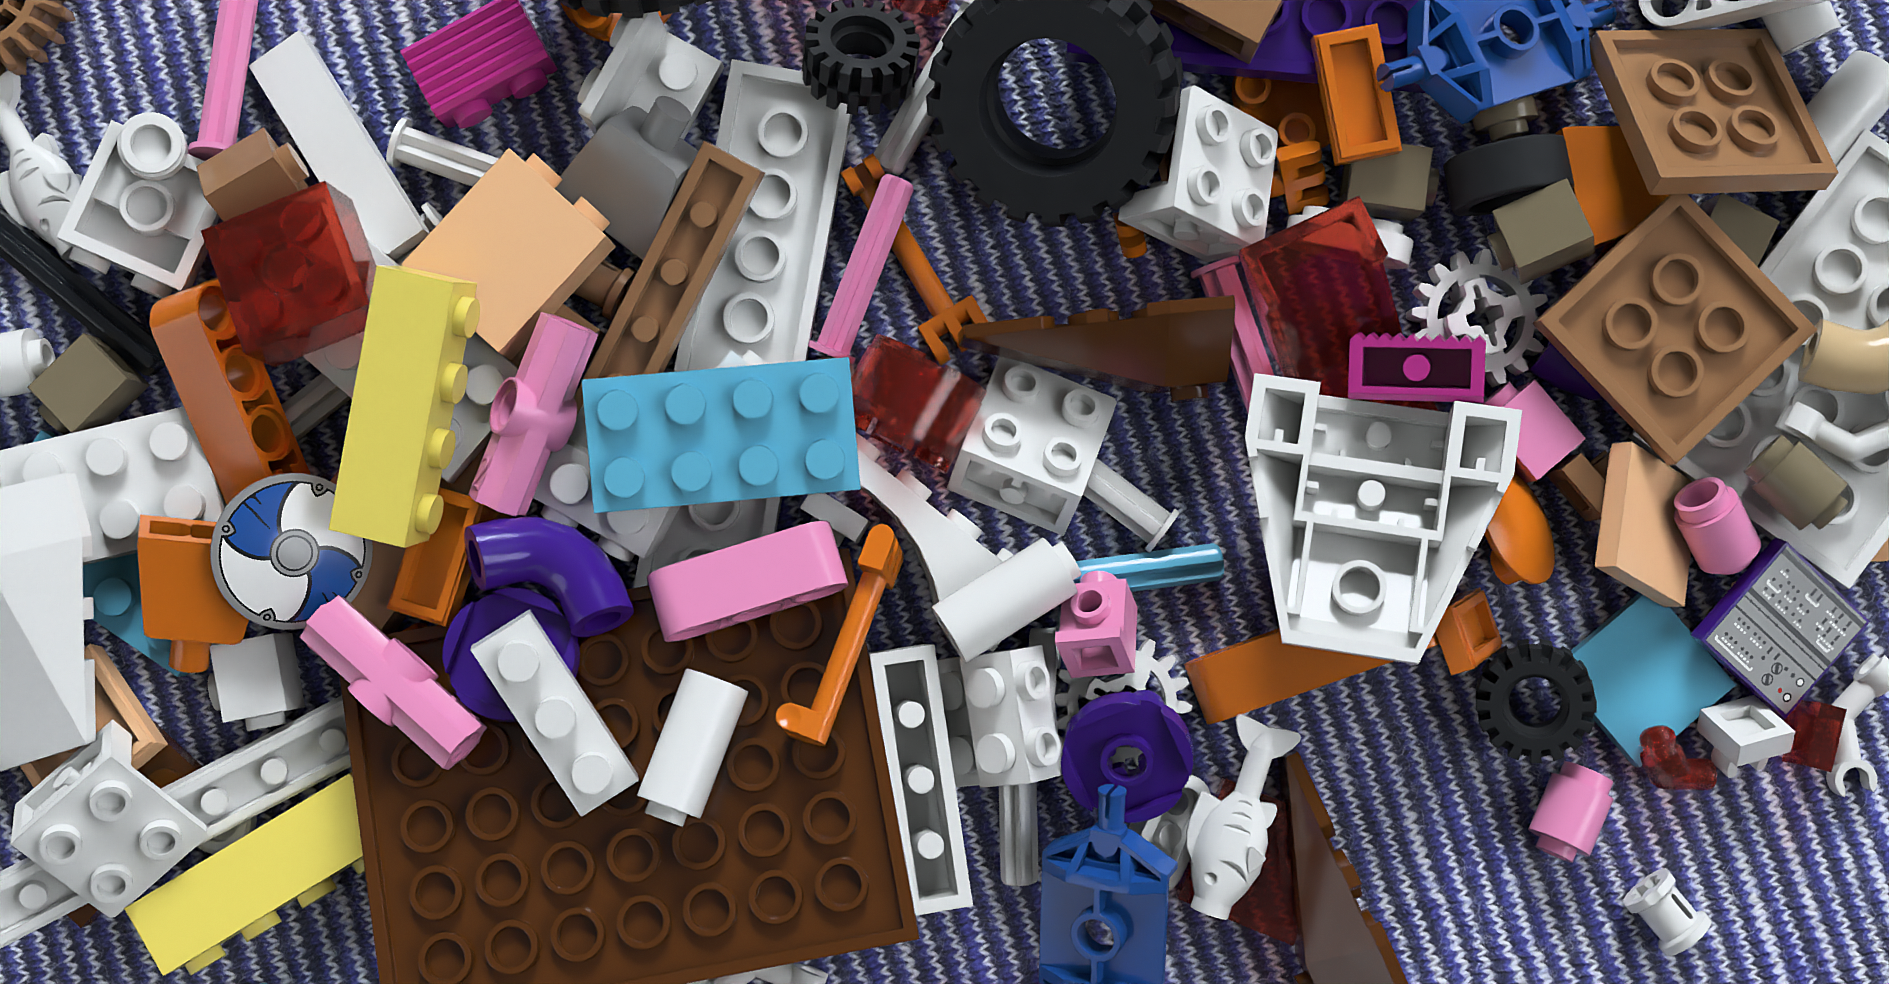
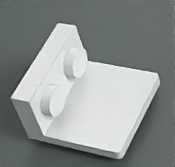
[578,12,724,140]
[1118,85,1278,262]
[946,357,1117,536]
[10,719,207,918]

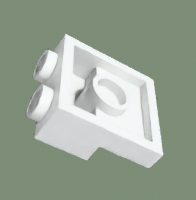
[56,120,220,299]
[533,403,680,562]
[937,645,1062,788]

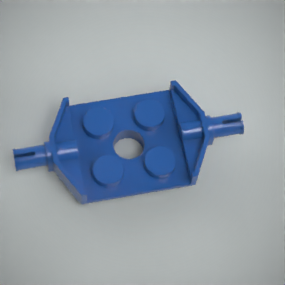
[1376,0,1617,125]
[1039,784,1178,984]

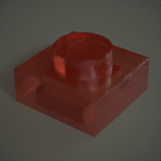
[1782,700,1847,772]

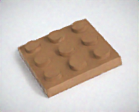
[1590,29,1839,195]
[1532,194,1818,465]

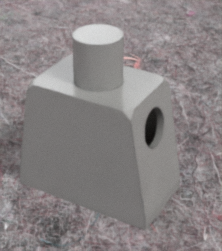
[555,96,698,260]

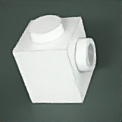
[208,633,305,731]

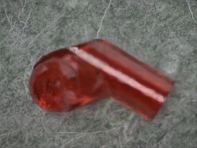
[1639,725,1717,791]

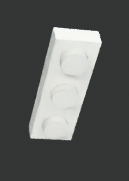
[471,609,639,817]

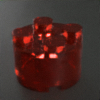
[851,334,987,474]

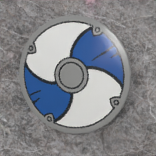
[210,473,373,630]

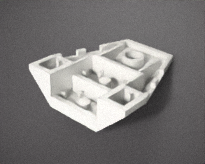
[1245,373,1522,665]
[0,472,96,772]

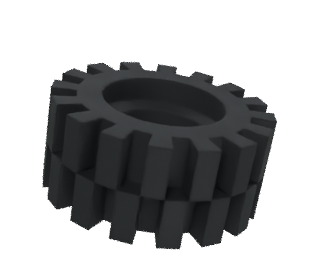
[802,0,920,115]
[1476,639,1597,763]

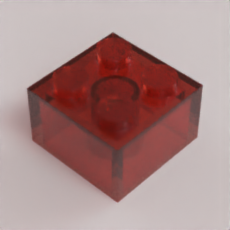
[201,181,376,367]

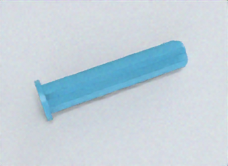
[1073,543,1224,592]

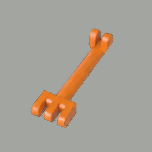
[1112,140,1330,258]
[840,153,988,366]
[776,524,904,746]

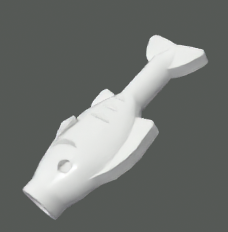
[0,70,82,260]
[1186,714,1301,920]

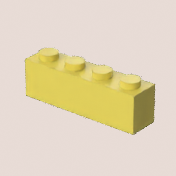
[328,265,480,548]
[124,772,365,976]

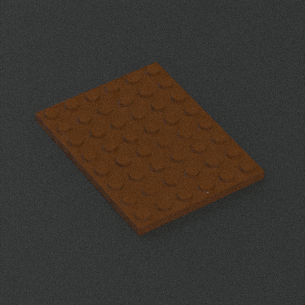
[339,548,920,984]

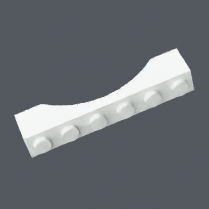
[717,350,1014,652]

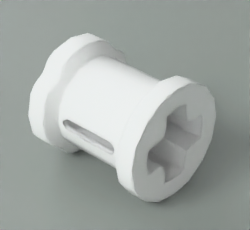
[1623,868,1712,956]

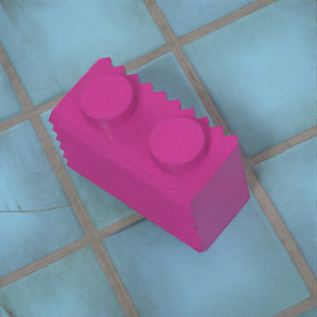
[400,0,557,129]
[1348,332,1486,403]

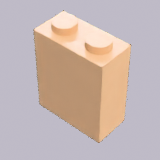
[401,148,616,360]

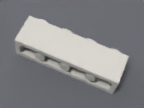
[868,644,973,916]

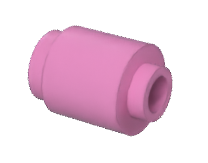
[1674,477,1761,575]
[1528,761,1614,863]

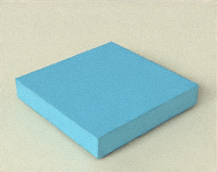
[1571,593,1736,767]

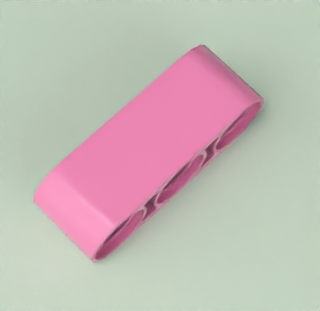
[647,521,848,642]

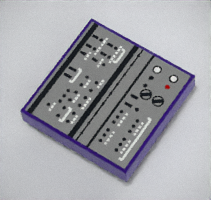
[1690,537,1870,719]

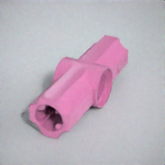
[468,312,598,517]
[300,595,487,770]

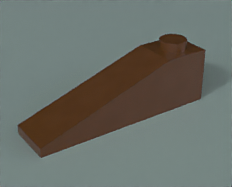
[958,295,1236,403]
[1277,749,1408,984]

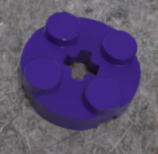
[442,588,580,722]
[1061,690,1193,823]

